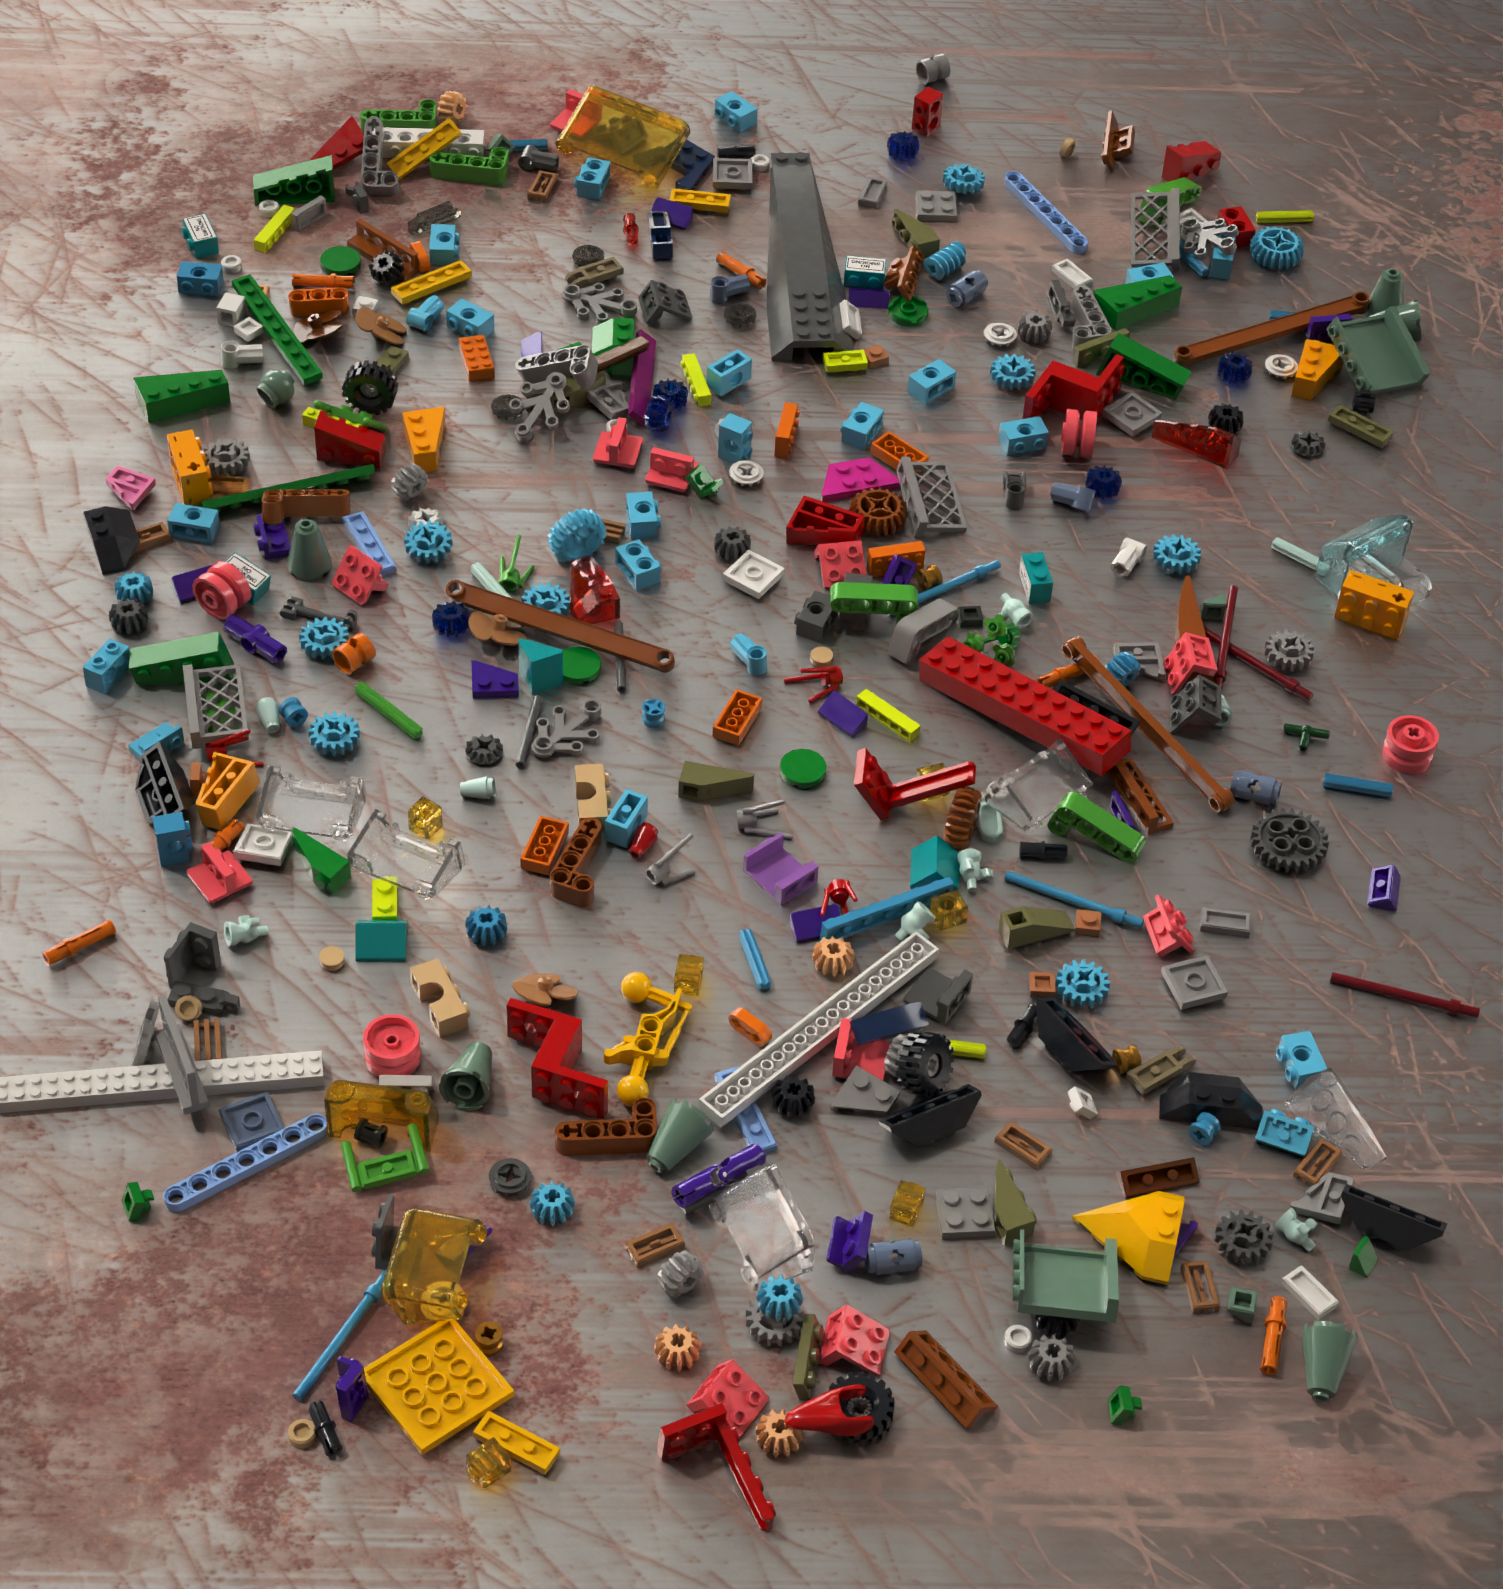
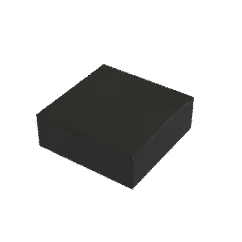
[958,606,984,628]

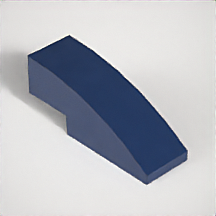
[647,211,673,259]
[850,1001,929,1046]

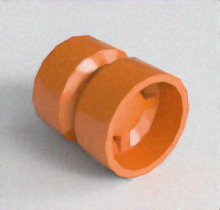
[332,633,376,675]

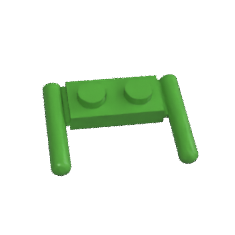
[313,400,387,432]
[341,1123,429,1192]

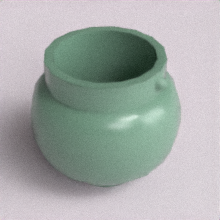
[256,369,295,408]

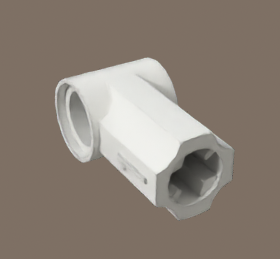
[221,341,263,369]
[1111,537,1147,578]

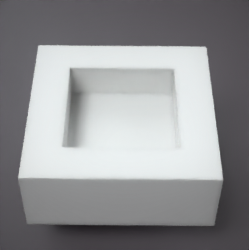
[352,296,379,315]
[234,317,264,342]
[1068,1086,1098,1120]

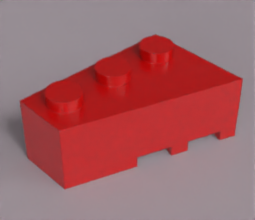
[1162,141,1222,182]
[314,410,386,468]
[786,496,864,545]

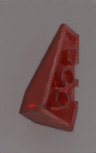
[1152,419,1242,469]
[570,556,620,625]

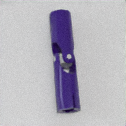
[671,1144,766,1208]

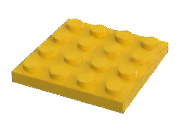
[364,1314,514,1455]

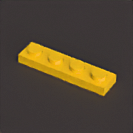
[387,118,462,180]
[391,260,472,305]

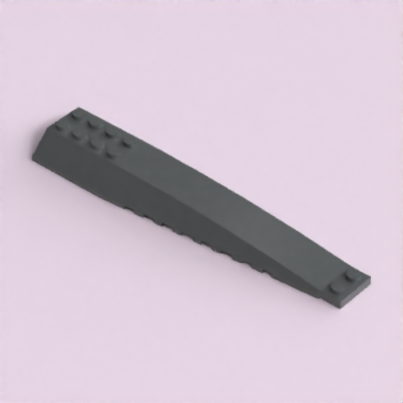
[766,152,853,361]

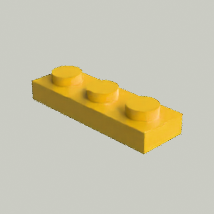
[670,188,731,213]
[473,1411,560,1475]

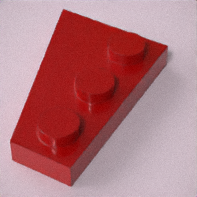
[311,116,372,170]

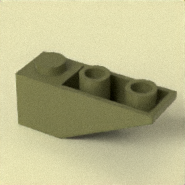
[891,209,940,259]
[678,761,754,801]
[998,906,1076,949]
[993,1160,1037,1245]

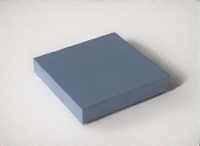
[218,1091,285,1152]

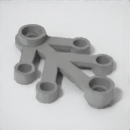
[1183,218,1239,260]
[562,283,637,324]
[509,372,570,443]
[532,699,601,758]

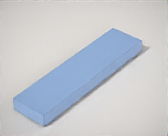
[343,511,397,576]
[714,1067,777,1153]

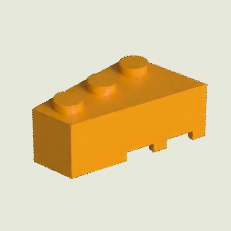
[1291,339,1344,401]
[402,406,445,472]
[195,752,260,830]

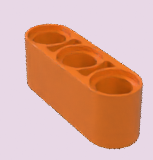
[288,287,350,318]

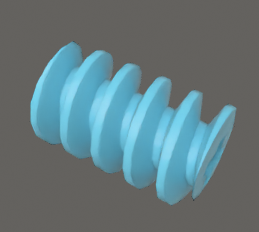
[924,241,966,280]

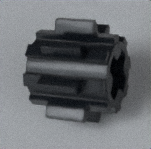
[1352,389,1376,416]

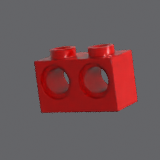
[912,87,943,136]
[1216,206,1256,248]

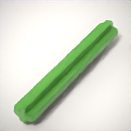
[355,681,423,739]

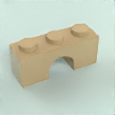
[575,764,612,833]
[410,958,470,1037]

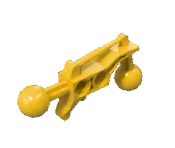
[603,972,692,1107]

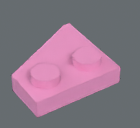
[106,465,156,510]

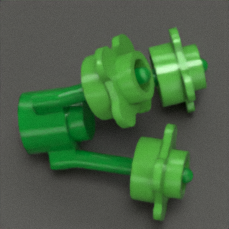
[963,614,1021,666]

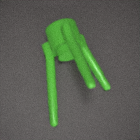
[498,534,534,591]

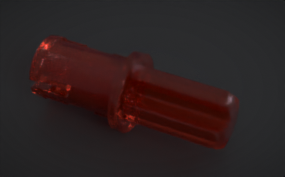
[623,213,639,246]

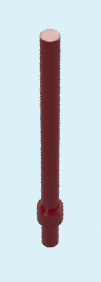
[1214,585,1238,692]
[1204,627,1314,701]
[1330,972,1480,1018]

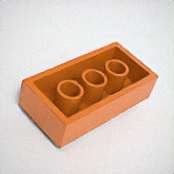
[458,335,495,381]
[774,402,800,459]
[870,431,929,474]
[867,541,926,578]
[712,689,763,746]
[520,816,569,876]

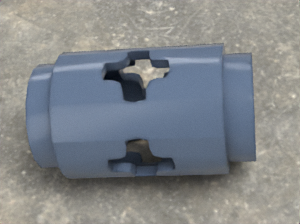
[946,270,988,307]
[1230,770,1282,806]
[864,1238,923,1276]

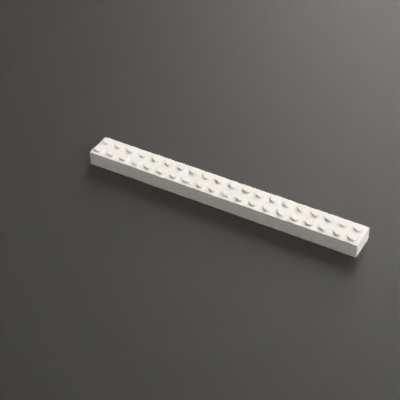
[698,931,939,1128]
[0,1050,324,1113]

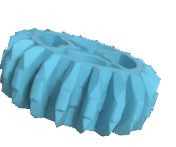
[1250,226,1304,271]
[547,508,607,563]

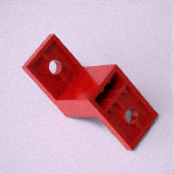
[1022,354,1125,420]
[506,998,608,1119]

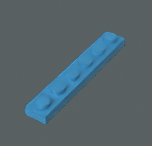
[820,877,954,940]

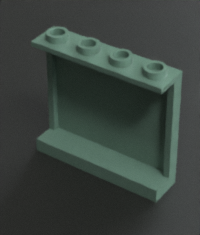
[1326,306,1431,394]
[1012,1229,1119,1323]

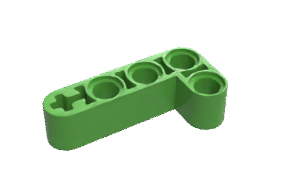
[360,99,437,133]
[429,147,509,185]
[1138,177,1202,229]
[830,582,918,624]
[1047,792,1146,863]

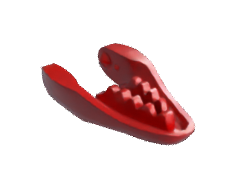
[785,1384,874,1436]

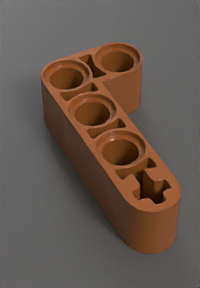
[262,489,351,524]
[550,817,602,907]
[555,1097,657,1156]

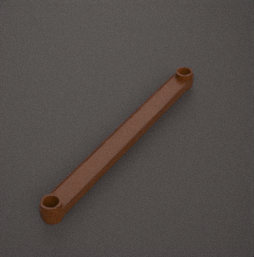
[1173,291,1370,368]
[446,580,675,673]
[1061,636,1235,813]

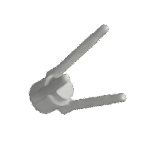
[737,800,793,840]
[645,834,696,886]

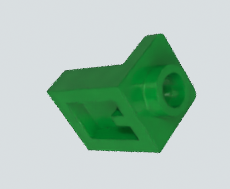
[685,464,724,498]

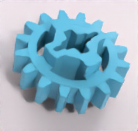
[942,164,985,194]
[990,354,1036,390]
[404,520,453,564]
[1153,534,1201,574]
[521,582,570,616]
[299,617,349,659]
[308,711,360,756]
[1055,959,1110,1009]

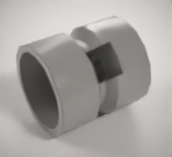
[916,54,951,85]

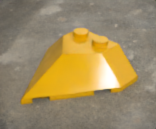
[1072,1191,1185,1285]

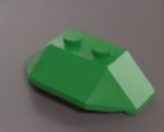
[592,318,634,378]

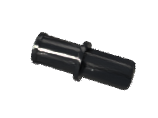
[717,144,756,159]
[1019,841,1068,860]
[1006,1004,1037,1047]
[308,1400,343,1456]

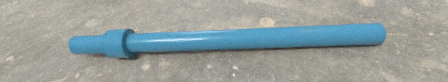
[887,560,1001,616]
[1005,871,1144,929]
[292,1270,393,1401]

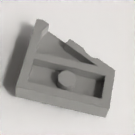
[586,380,629,420]
[1113,642,1165,681]
[131,1000,160,1066]
[830,1065,900,1115]
[1291,1172,1354,1224]

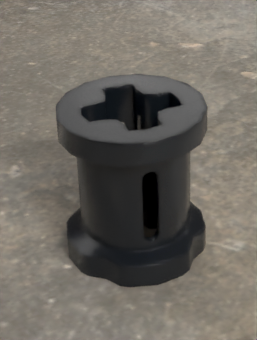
[354,1117,388,1148]

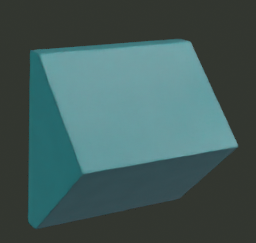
[518,638,564,694]
[910,835,959,892]
[355,920,408,962]

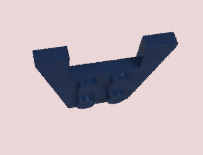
[633,139,715,190]

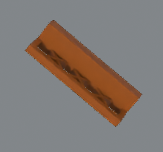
[347,219,419,282]
[1107,757,1174,835]
[894,1330,998,1428]

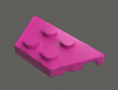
[821,457,901,502]

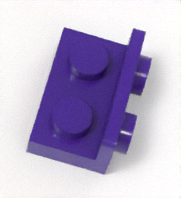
[1304,314,1352,341]
[253,514,290,560]
[826,1210,873,1272]
[335,1356,369,1422]

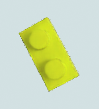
[823,350,868,373]
[372,878,398,920]

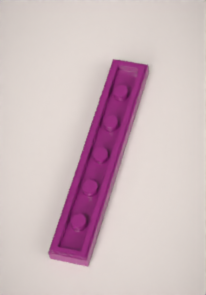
[628,329,656,426]

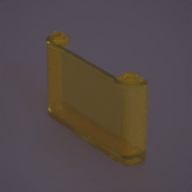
[555,85,691,188]

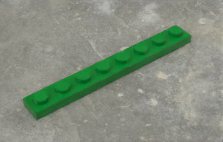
[232,274,323,386]
[200,464,375,511]

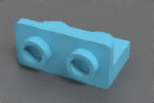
[128,722,184,760]
[1255,1109,1314,1158]

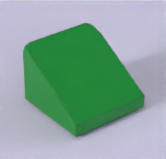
[1349,1236,1377,1277]

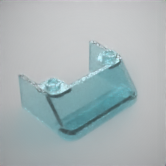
[1314,515,1414,597]

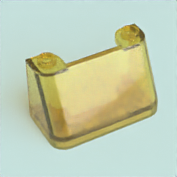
[324,1080,439,1151]
[382,1208,487,1325]

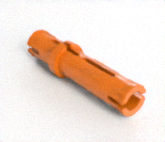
[716,251,767,290]
[292,273,355,289]
[1036,655,1099,688]
[42,919,116,966]
[1260,1296,1288,1375]

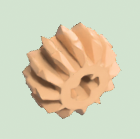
[436,91,468,124]
[812,935,855,977]
[654,1323,701,1372]
[756,1408,803,1459]

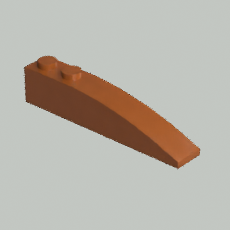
[1175,576,1215,686]

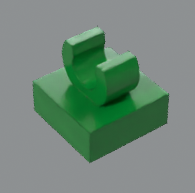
[121,1182,154,1221]
[1107,1385,1142,1425]

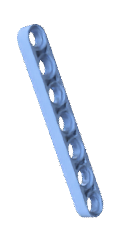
[1004,171,1088,254]
[163,1114,328,1212]

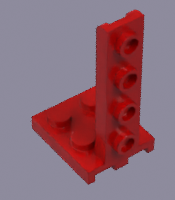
[854,748,976,821]
[657,1403,776,1531]

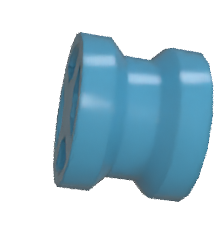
[279,697,308,727]
[642,699,665,728]
[1188,1112,1221,1145]

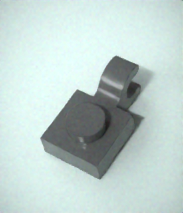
[345,182,369,214]

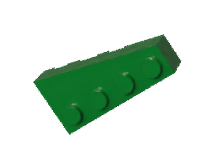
[253,155,335,206]
[1093,275,1182,331]
[1096,332,1192,400]
[133,370,230,423]
[128,631,234,684]

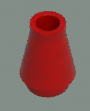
[628,822,658,859]

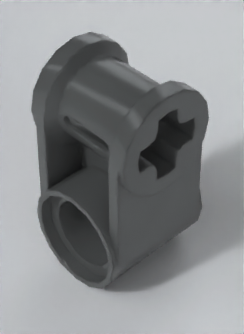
[1003,471,1026,510]

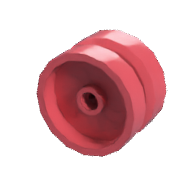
[1061,409,1097,458]
[192,561,251,620]
[1382,715,1439,774]
[363,1014,421,1078]

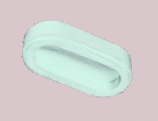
[977,802,1003,843]

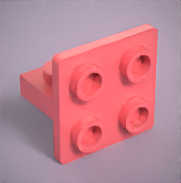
[593,417,643,468]
[645,447,699,492]
[331,546,389,605]
[187,842,253,904]
[1143,894,1195,957]

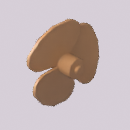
[355,307,406,345]
[468,611,527,646]
[512,973,578,1006]

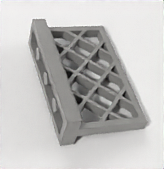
[1131,188,1180,269]
[896,456,967,537]
[183,664,249,749]
[154,995,209,1115]

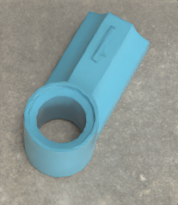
[406,295,444,332]
[730,633,767,676]

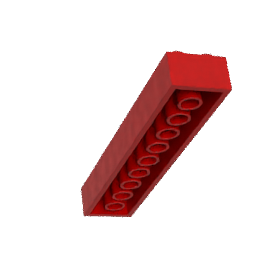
[919,636,1131,776]

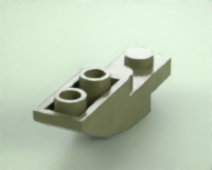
[524,372,606,413]

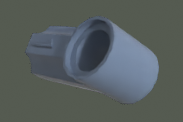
[710,274,750,303]
[1050,482,1096,512]

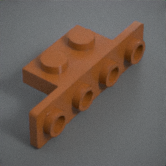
[1101,111,1135,171]
[884,245,924,302]

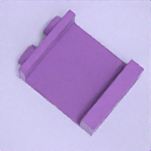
[743,832,819,905]

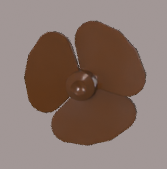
[292,310,343,344]

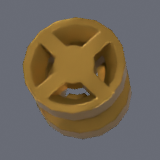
[916,564,943,591]
[1112,1045,1142,1074]
[475,1321,503,1357]

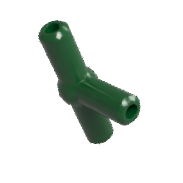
[1283,723,1330,751]

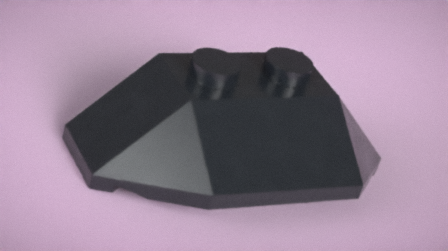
[83,506,140,575]
[1054,679,1140,737]
[135,741,196,825]
[1036,997,1117,1071]
[1159,1072,1263,1130]
[879,1084,982,1147]
[1341,1184,1448,1250]

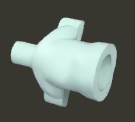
[998,593,1033,630]
[957,848,993,892]
[895,901,936,941]
[224,915,268,946]
[1273,1207,1318,1252]

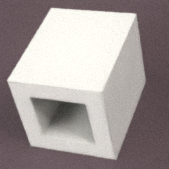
[216,293,247,327]

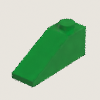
[291,827,351,894]

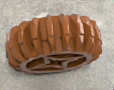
[849,487,908,538]
[943,786,982,851]

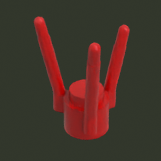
[784,666,843,703]
[205,729,264,767]
[820,879,858,938]

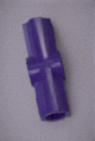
[223,614,287,664]

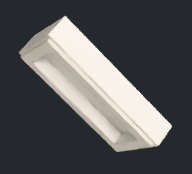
[1051,259,1093,289]
[840,299,862,340]
[1281,1265,1339,1320]

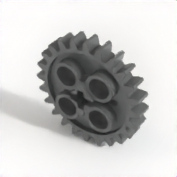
[1250,808,1329,873]

